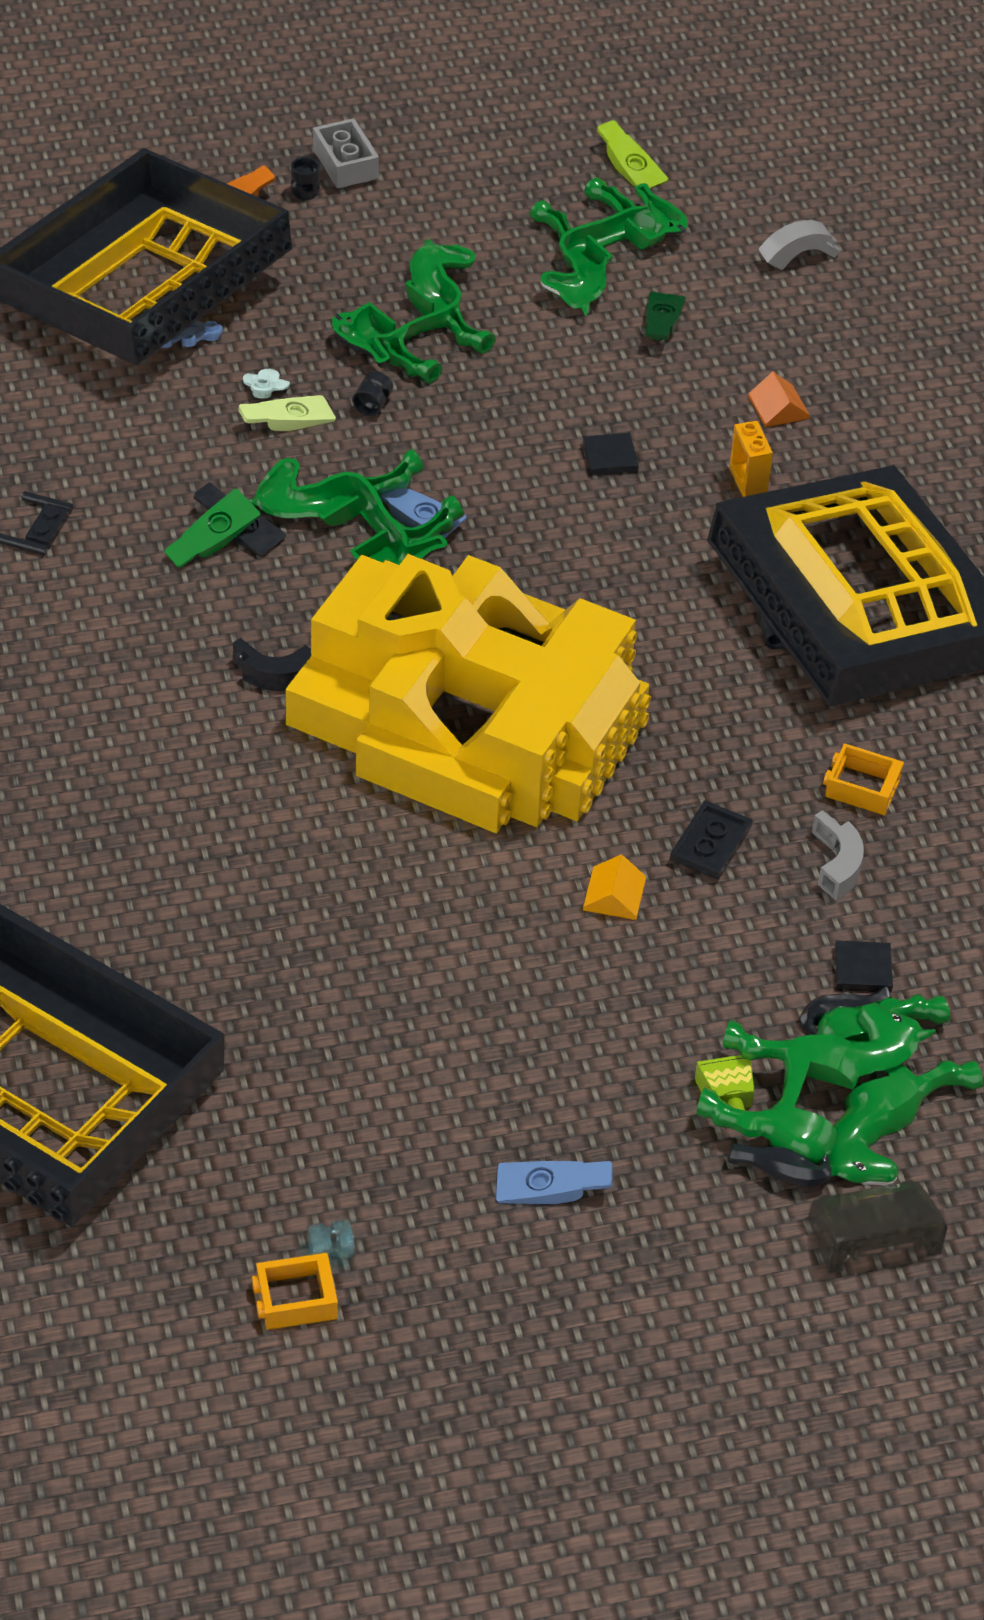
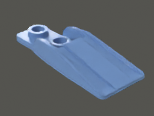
[379,488,466,538]
[496,1161,613,1204]

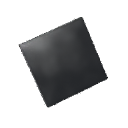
[582,433,639,475]
[835,940,893,992]

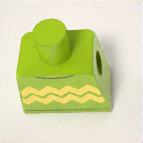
[695,1055,754,1111]

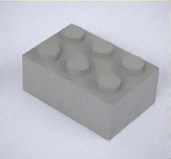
[313,118,379,188]

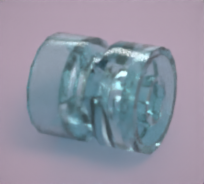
[307,1219,355,1261]

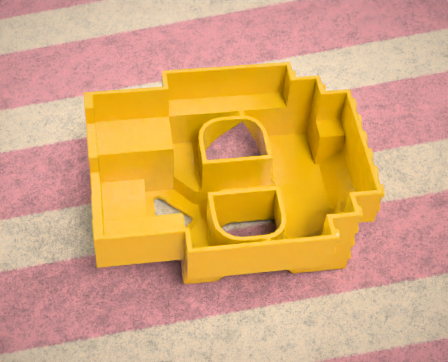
[286,554,651,834]

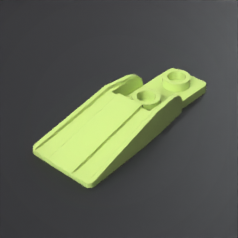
[238,395,336,431]

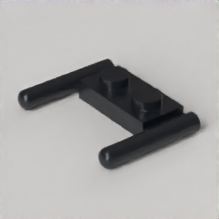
[0,491,74,555]

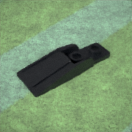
[194,483,286,556]

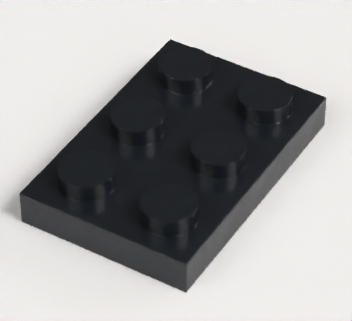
[670,800,753,880]

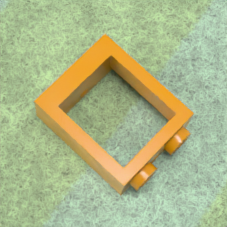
[729,421,773,497]
[823,743,904,815]
[251,1253,338,1330]

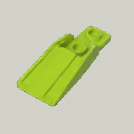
[597,120,668,189]

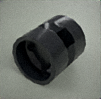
[291,157,320,200]
[352,371,393,416]

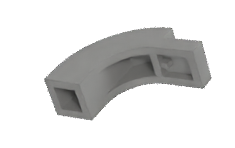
[759,220,840,270]
[812,810,864,901]

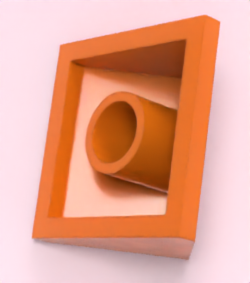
[748,372,810,428]

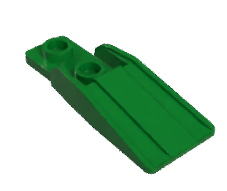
[165,489,260,568]

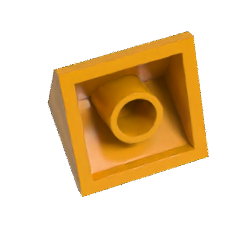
[583,854,646,920]

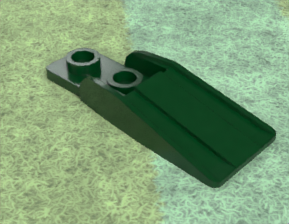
[645,292,686,341]

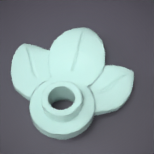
[243,369,290,398]

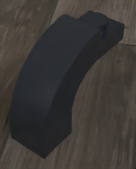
[233,638,311,691]

